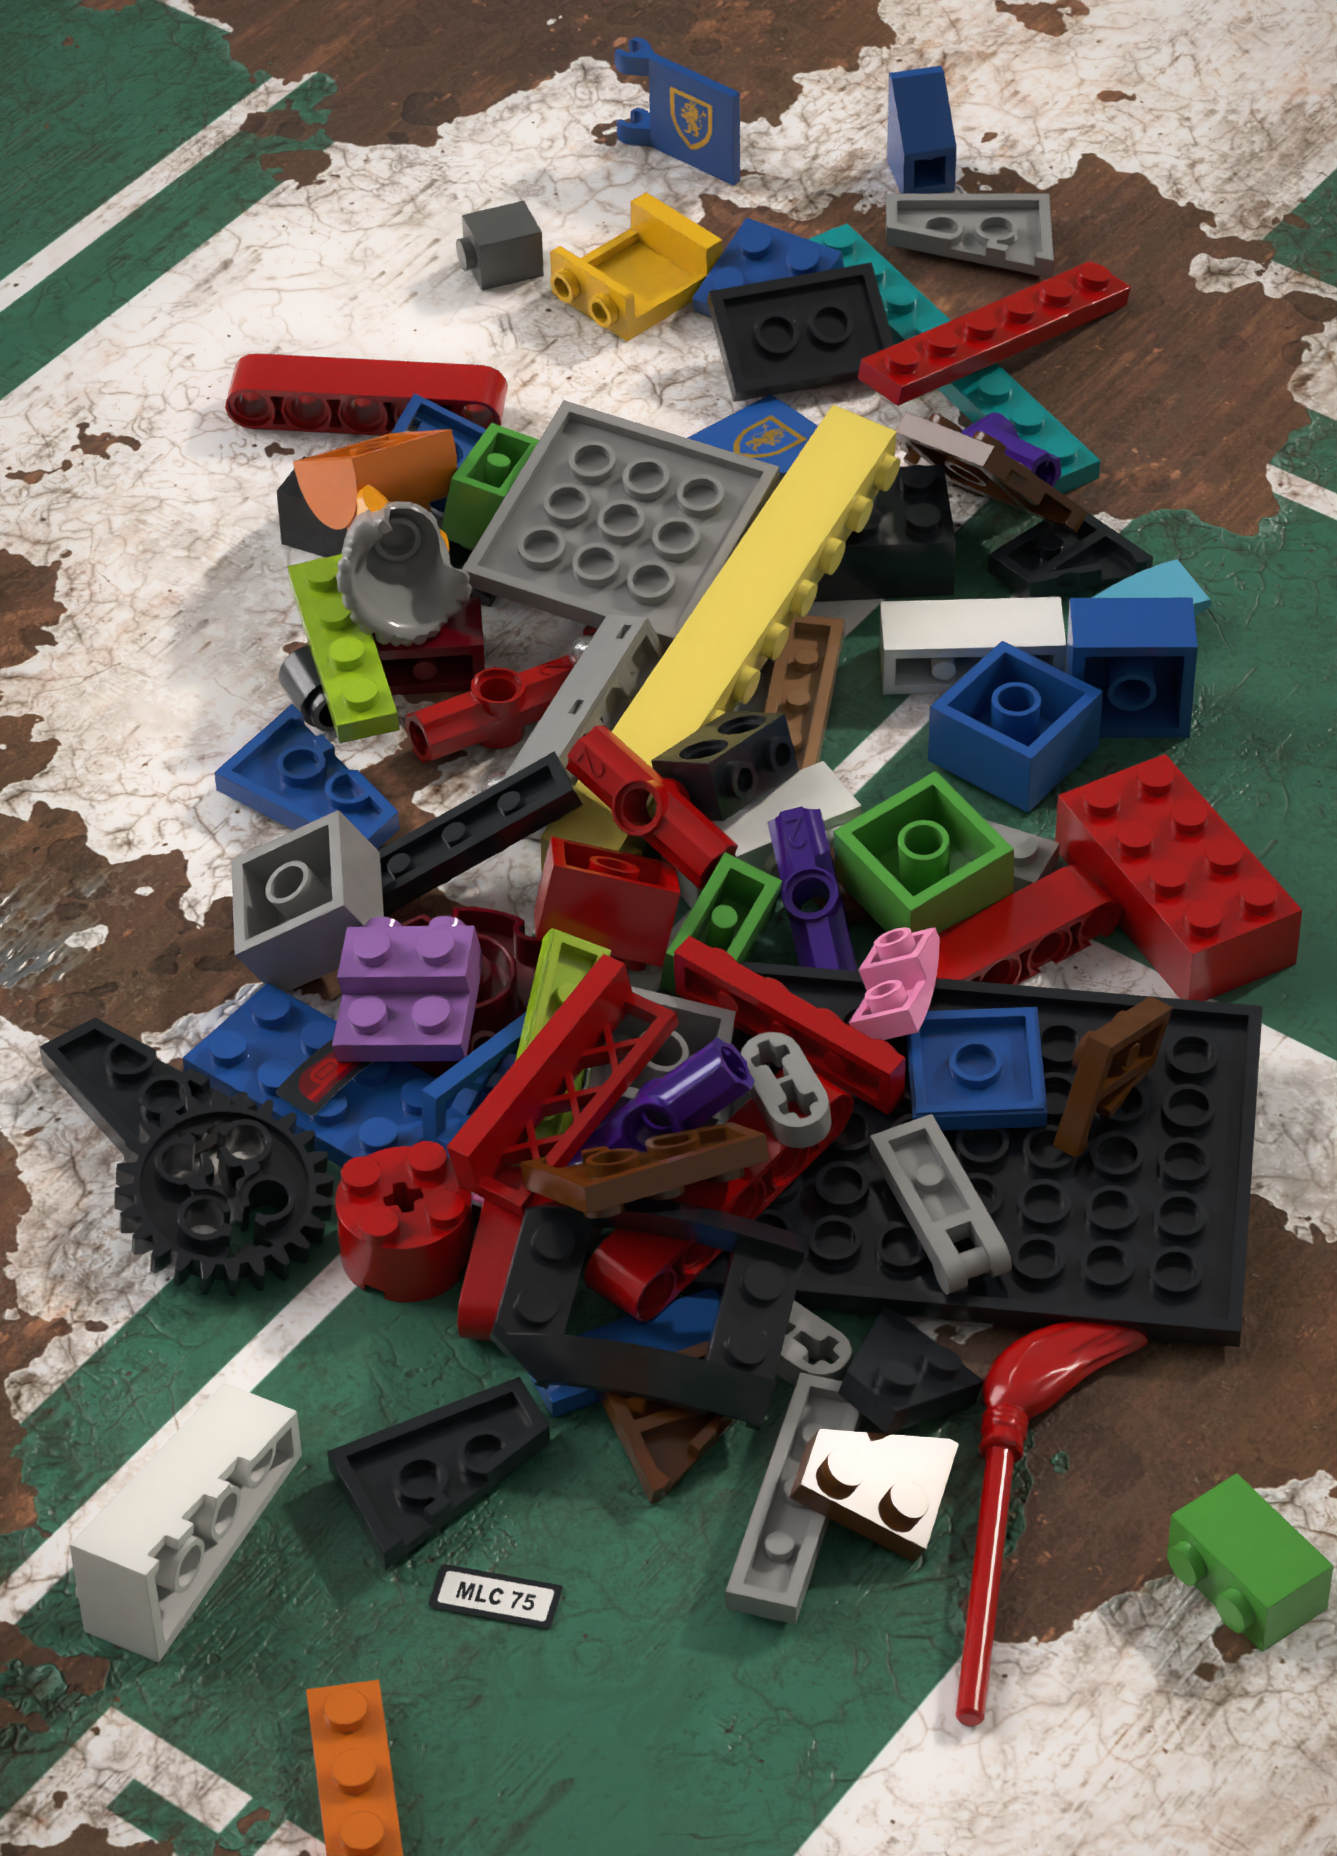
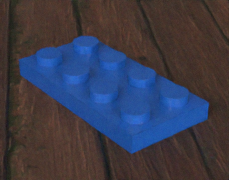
[183,982,459,1168]

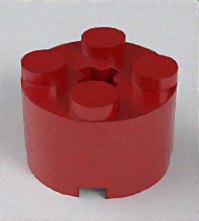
[335,1141,474,1302]

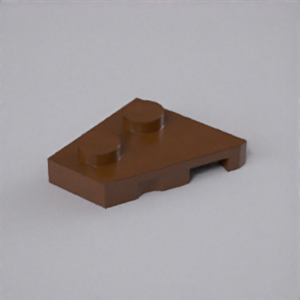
[1053,996,1173,1158]
[597,1341,737,1504]

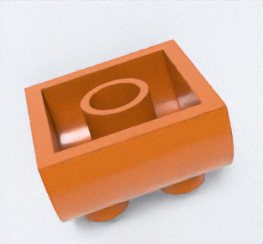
[293,429,457,531]

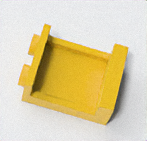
[550,192,723,342]

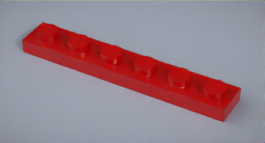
[858,261,1131,406]

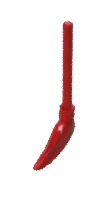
[955,1321,1148,1726]

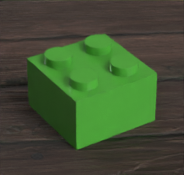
[833,771,1014,933]

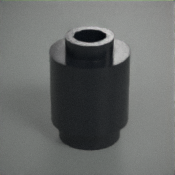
[279,645,336,732]

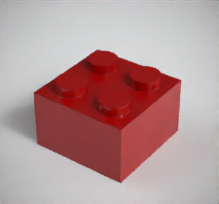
[534,836,681,971]

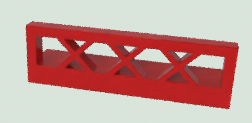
[446,954,679,1217]

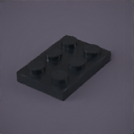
[707,262,894,402]

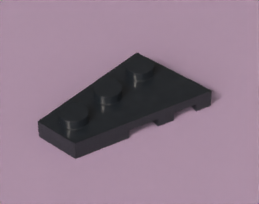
[39,1018,257,1155]
[327,1377,550,1570]

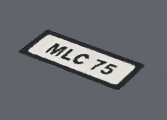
[429,1564,563,1629]

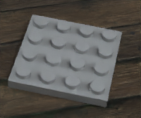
[462,400,780,650]

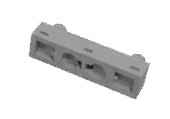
[481,613,666,840]

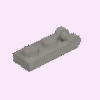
[870,1114,1012,1294]

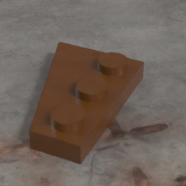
[520,1122,769,1218]

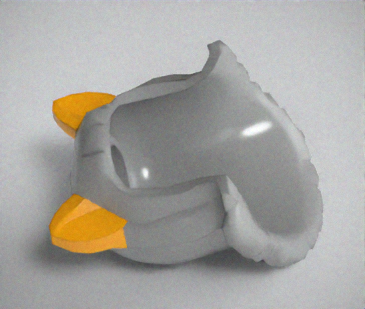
[336,484,472,647]

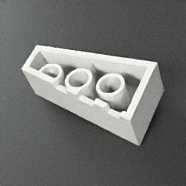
[69,1382,302,1663]

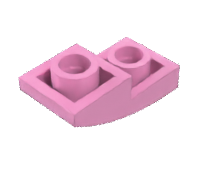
[849,927,940,1040]

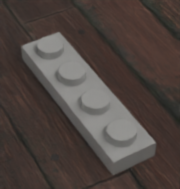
[725,1373,864,1625]

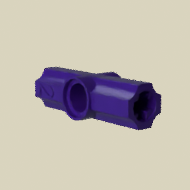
[767,806,859,971]
[567,1037,755,1166]

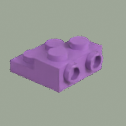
[332,916,484,1062]

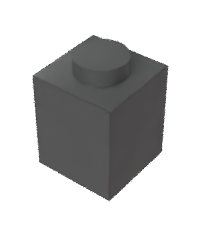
[456,201,544,290]

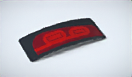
[276,1039,372,1116]

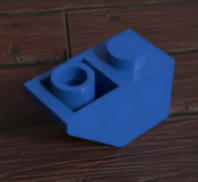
[887,65,957,194]

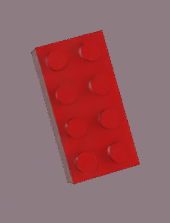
[1055,754,1303,1001]

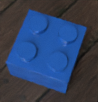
[1065,597,1198,738]
[928,641,1103,813]

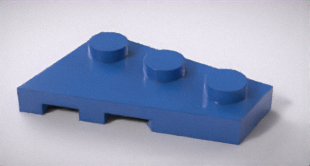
[214,704,400,850]

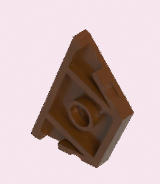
[895,411,1088,533]

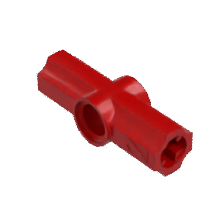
[405,653,578,764]
[566,725,738,889]

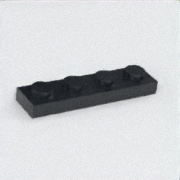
[378,751,583,917]

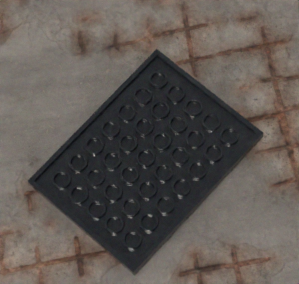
[691,961,1263,1347]

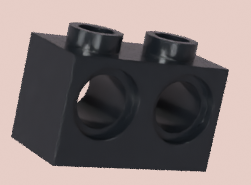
[651,711,799,822]

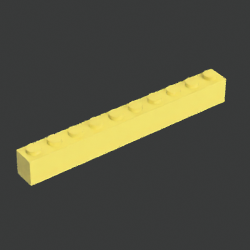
[540,404,900,872]

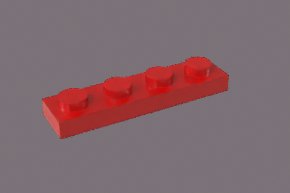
[674,935,905,1115]

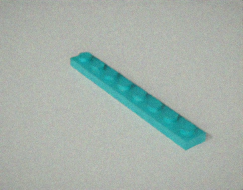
[808,224,1101,494]

